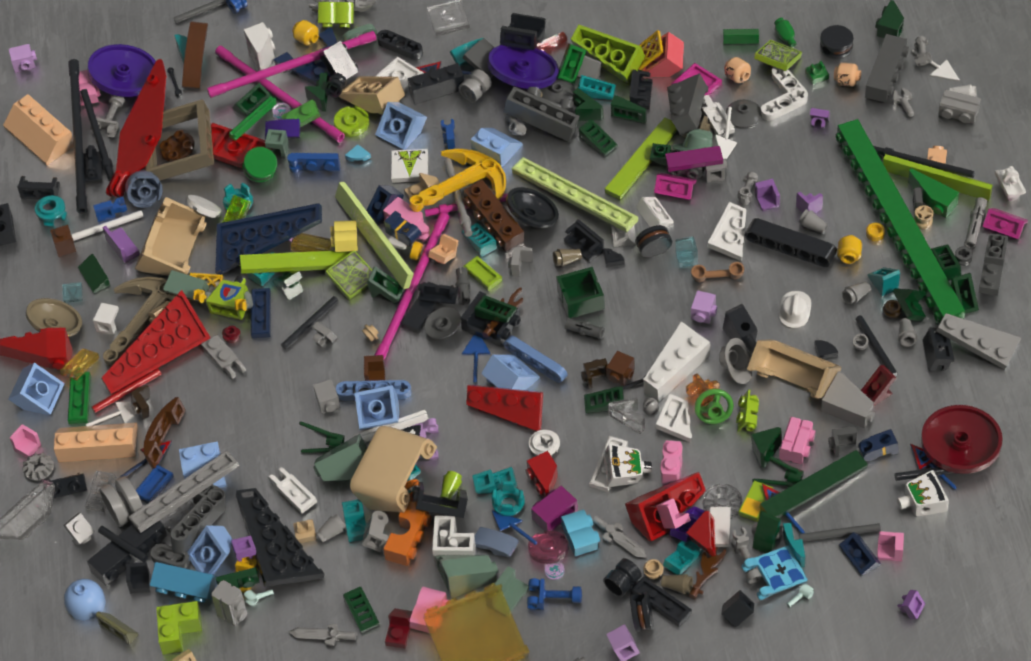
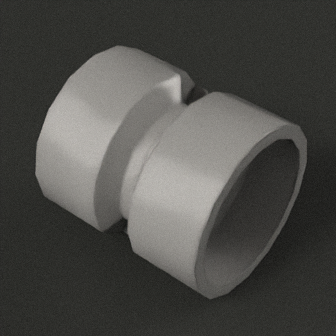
[458,69,492,103]

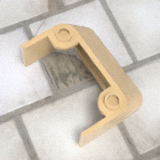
[747,339,842,400]

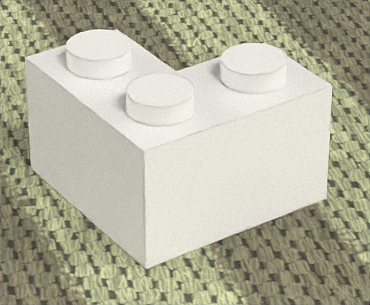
[432,516,476,563]

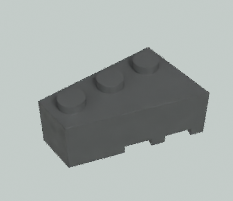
[667,73,709,136]

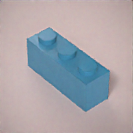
[150,562,218,603]

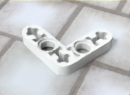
[761,67,808,121]

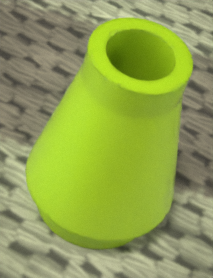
[440,471,462,499]

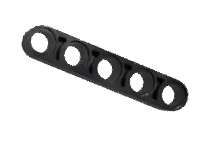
[744,218,837,267]

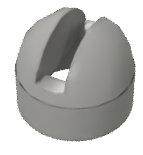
[853,334,868,351]
[643,397,659,415]

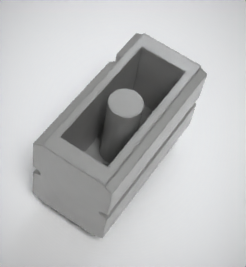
[938,89,981,124]
[211,580,247,626]

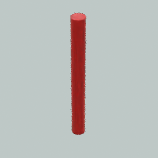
[91,368,162,413]

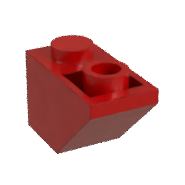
[525,451,558,498]

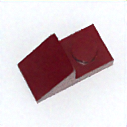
[861,365,897,407]
[385,608,412,649]

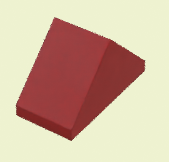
[686,511,716,556]

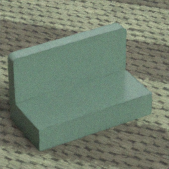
[163,270,210,301]
[485,566,529,617]

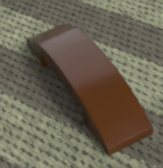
[182,22,208,89]
[144,397,186,469]

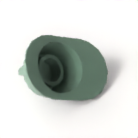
[672,129,713,151]

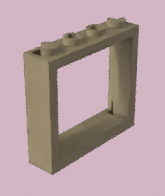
[144,99,214,181]

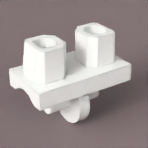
[995,166,1026,201]

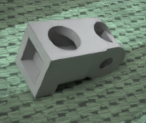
[362,511,388,552]

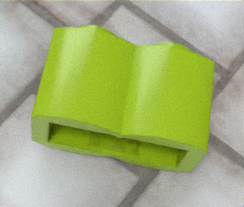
[318,2,354,28]

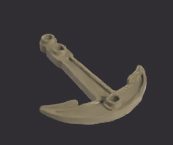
[103,277,176,366]

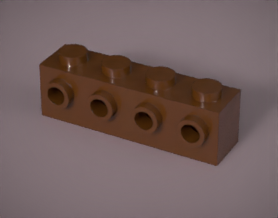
[463,180,524,252]

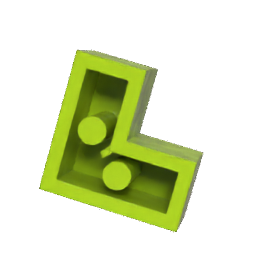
[156,601,202,655]

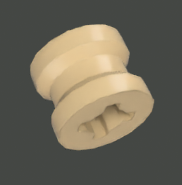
[914,205,933,229]

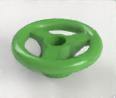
[694,389,734,424]

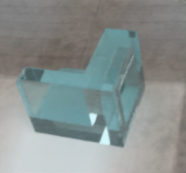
[675,236,698,268]

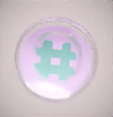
[272,103,291,120]
[544,558,565,580]

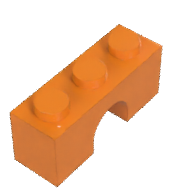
[383,501,431,566]

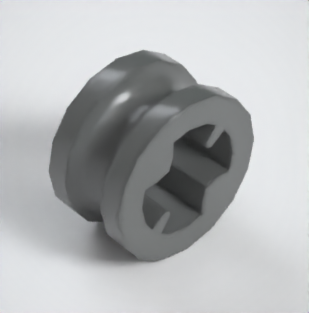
[955,246,972,266]

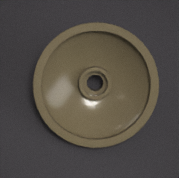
[26,298,82,337]

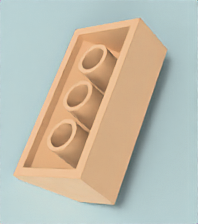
[3,94,74,165]
[54,422,137,463]

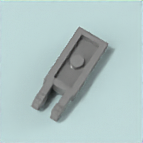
[201,335,246,379]

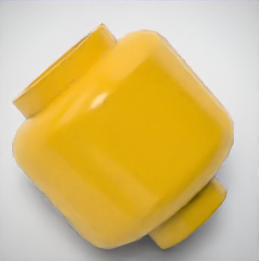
[292,20,319,46]
[837,235,862,264]

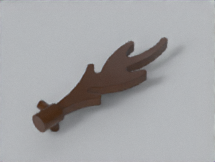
[482,287,523,338]
[688,547,727,599]

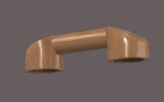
[691,262,744,282]

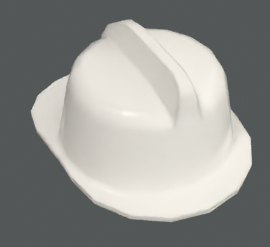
[779,291,811,328]

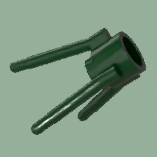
[299,421,345,453]
[752,456,804,487]

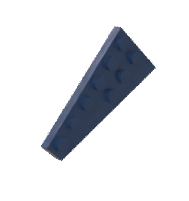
[215,203,322,275]

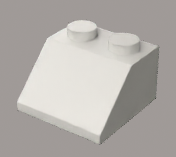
[244,22,275,71]

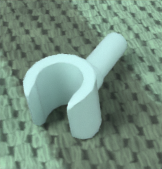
[787,584,814,607]
[244,590,274,606]

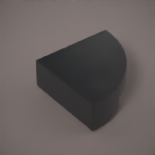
[603,248,625,267]
[814,340,838,359]

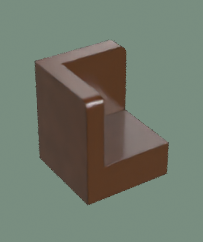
[364,355,385,381]

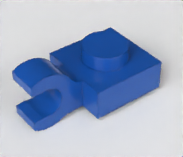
[441,119,455,150]
[93,197,127,222]

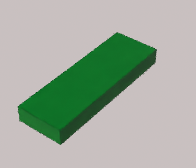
[68,372,91,424]

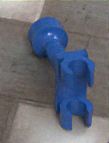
[527,578,582,610]

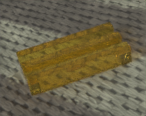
[291,233,331,252]
[60,348,99,381]

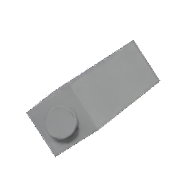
[821,371,875,428]

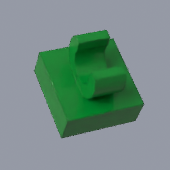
[805,61,829,85]

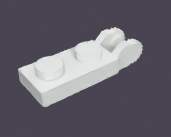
[268,467,317,514]

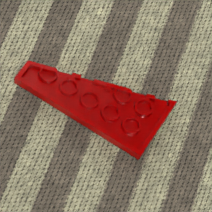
[101,290,210,395]

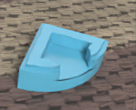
[345,145,371,162]

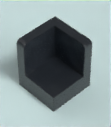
[126,562,151,594]
[721,590,755,627]

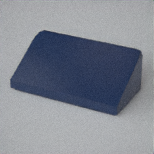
[839,532,882,576]

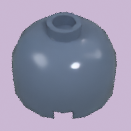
[125,170,163,208]

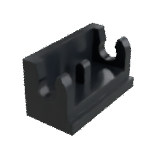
[629,70,653,110]
[17,176,60,200]
[564,219,604,263]
[922,327,954,372]

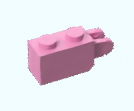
[383,197,430,242]

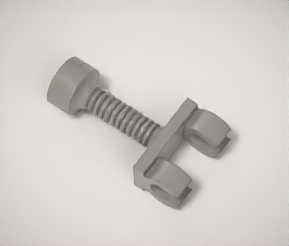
[90,95,125,138]
[731,527,763,584]

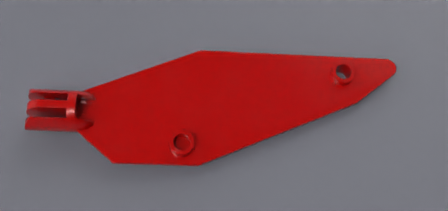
[105,59,167,197]

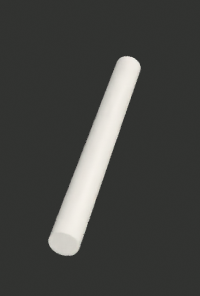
[71,210,144,241]

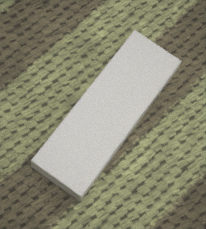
[589,436,628,492]

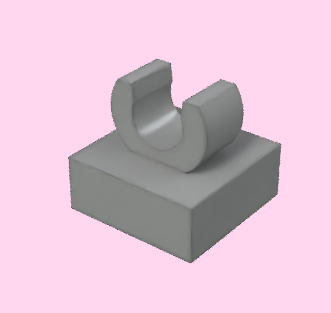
[312,321,337,346]

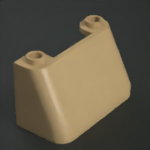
[135,197,207,276]
[350,426,437,513]

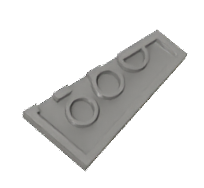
[936,313,1021,370]

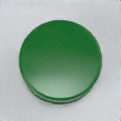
[242,147,277,183]

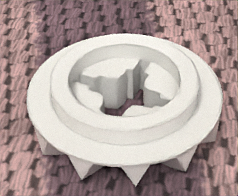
[529,430,560,457]

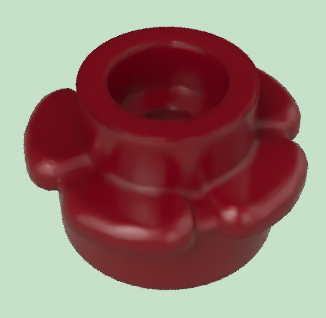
[222,325,241,343]

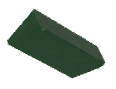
[232,82,271,117]
[78,254,110,294]

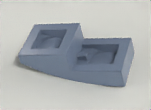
[475,527,519,557]

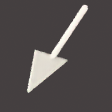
[911,50,960,81]
[715,107,737,159]
[85,401,147,426]

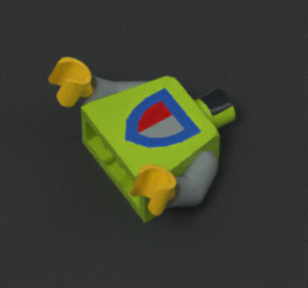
[193,276,253,320]

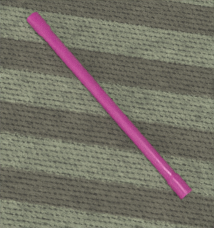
[207,31,377,98]
[215,46,345,143]
[374,213,450,360]

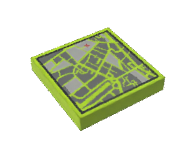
[754,40,802,71]
[325,250,372,300]

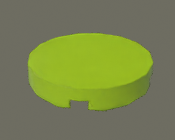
[334,106,370,137]

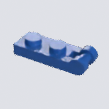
[287,153,340,173]

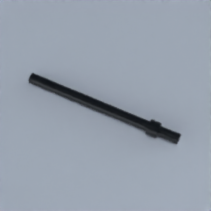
[80,89,114,181]
[873,146,975,178]

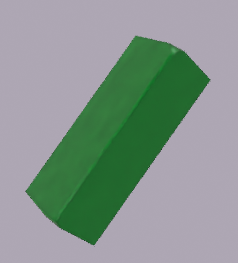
[723,29,759,44]
[557,43,587,84]

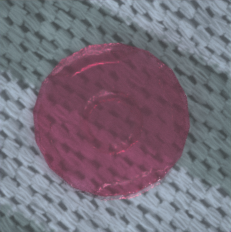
[528,530,569,564]

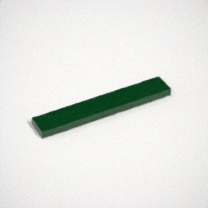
[759,450,868,518]

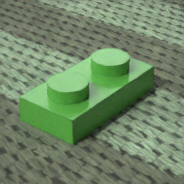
[282,99,321,127]

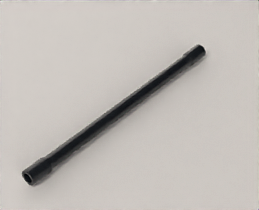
[68,59,88,214]

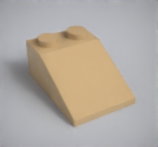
[339,76,405,115]

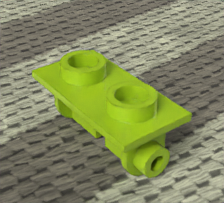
[736,389,759,432]

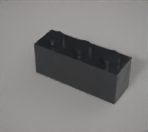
[407,63,464,105]

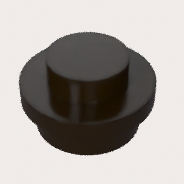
[883,300,902,318]

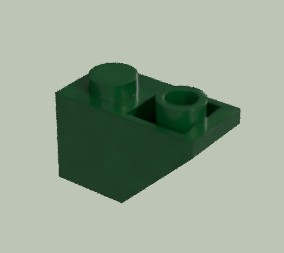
[875,0,904,38]

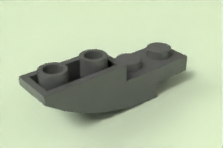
[978,234,1008,296]

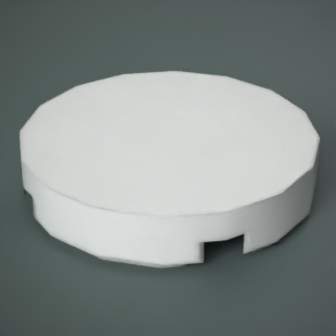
[185,195,222,218]

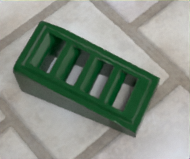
[611,95,647,124]
[579,119,618,157]
[931,244,961,281]
[474,295,517,323]
[584,386,625,413]
[343,587,380,633]

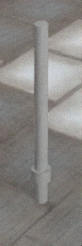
[444,158,472,237]

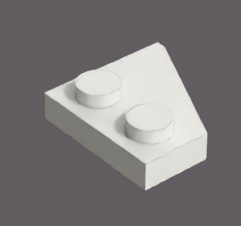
[655,394,692,442]

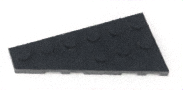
[236,488,325,587]

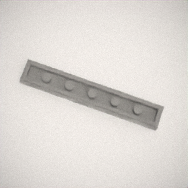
[129,450,239,533]

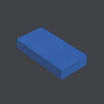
[136,465,174,504]

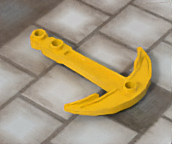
[409,149,506,212]

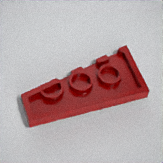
[466,385,543,431]

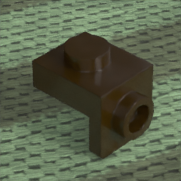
[581,358,608,389]
[131,385,150,420]

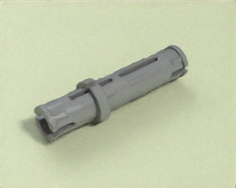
[964,198,987,249]

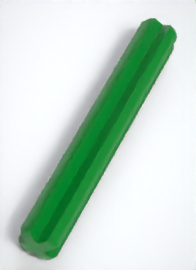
[229,96,277,141]

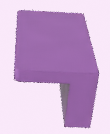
[103,226,140,263]

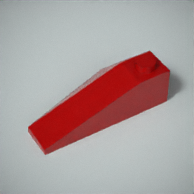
[0,327,73,370]

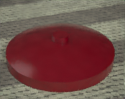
[921,405,1003,474]

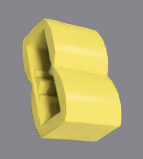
[330,220,358,252]

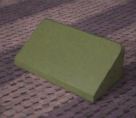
[96,612,139,645]

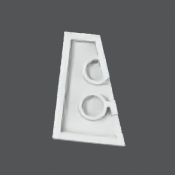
[707,202,746,261]

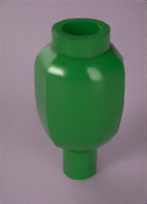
[774,18,797,48]

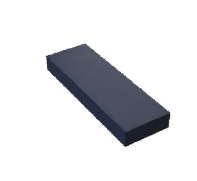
[251,288,271,338]

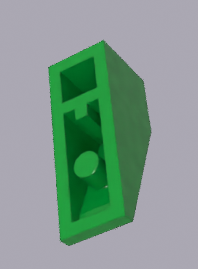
[908,168,959,218]

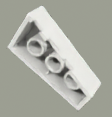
[643,322,710,403]

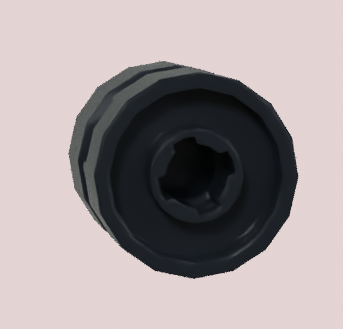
[603,558,642,597]

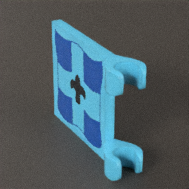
[741,545,808,600]

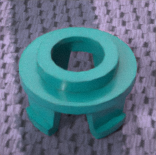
[223,183,253,214]
[35,195,67,227]
[492,481,525,516]

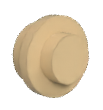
[362,324,379,342]
[643,559,664,579]

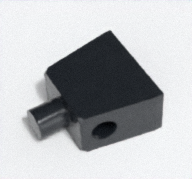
[722,304,758,353]

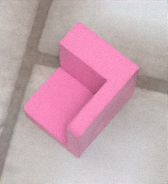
[10,424,42,458]
[656,499,691,529]
[877,531,904,561]

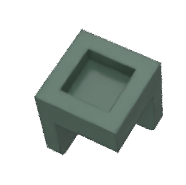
[265,129,289,158]

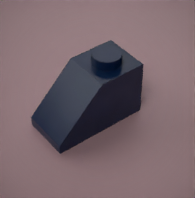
[366,185,404,226]

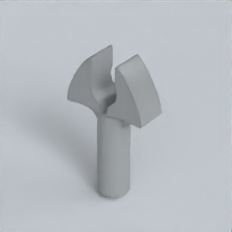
[893,88,914,117]

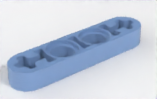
[503,335,568,383]
[336,380,412,401]

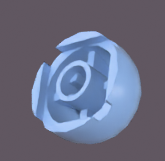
[64,579,106,621]

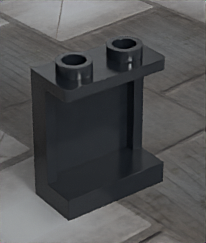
[500,13,546,50]
[460,291,521,346]
[412,482,468,518]

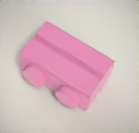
[779,417,816,464]

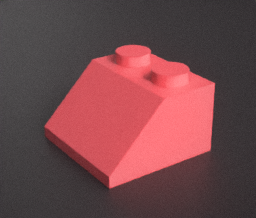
[642,32,684,77]

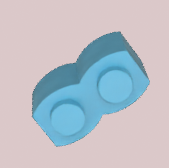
[561,510,600,556]

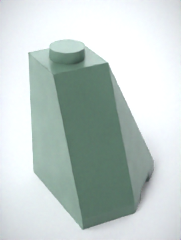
[313,434,367,481]
[435,555,498,599]

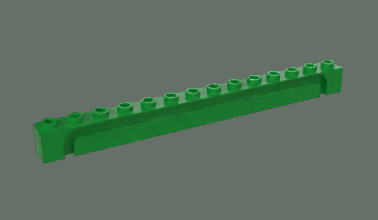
[835,119,965,324]

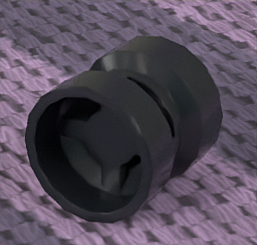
[325,73,347,97]

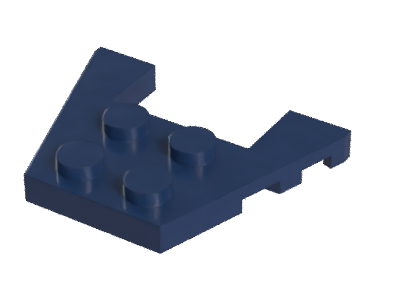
[274,27,338,86]

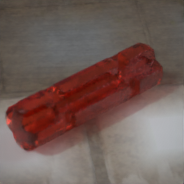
[536,32,567,51]

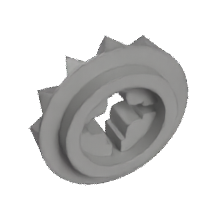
[22,452,54,481]

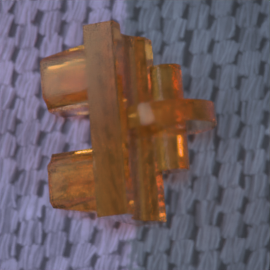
[686,373,720,409]

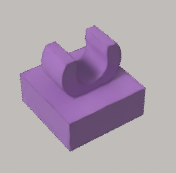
[810,108,830,128]
[231,535,256,562]
[897,590,926,620]

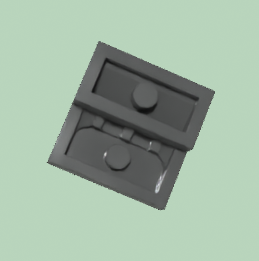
[463,38,495,79]

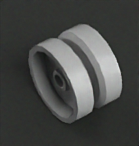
[99,475,143,527]

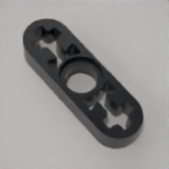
[377,30,423,60]

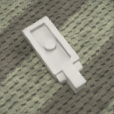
[701,95,735,137]

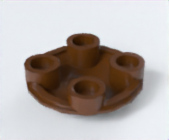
[159,130,195,162]

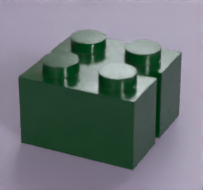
[556,267,605,318]

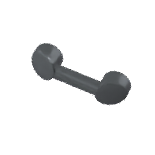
[527,87,574,111]

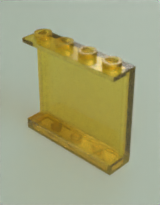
[423,584,530,661]

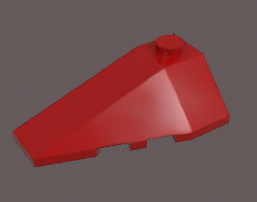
[625,472,706,541]

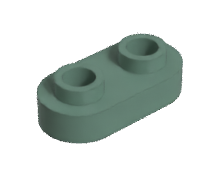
[342,24,377,42]

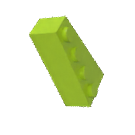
[571,24,645,86]

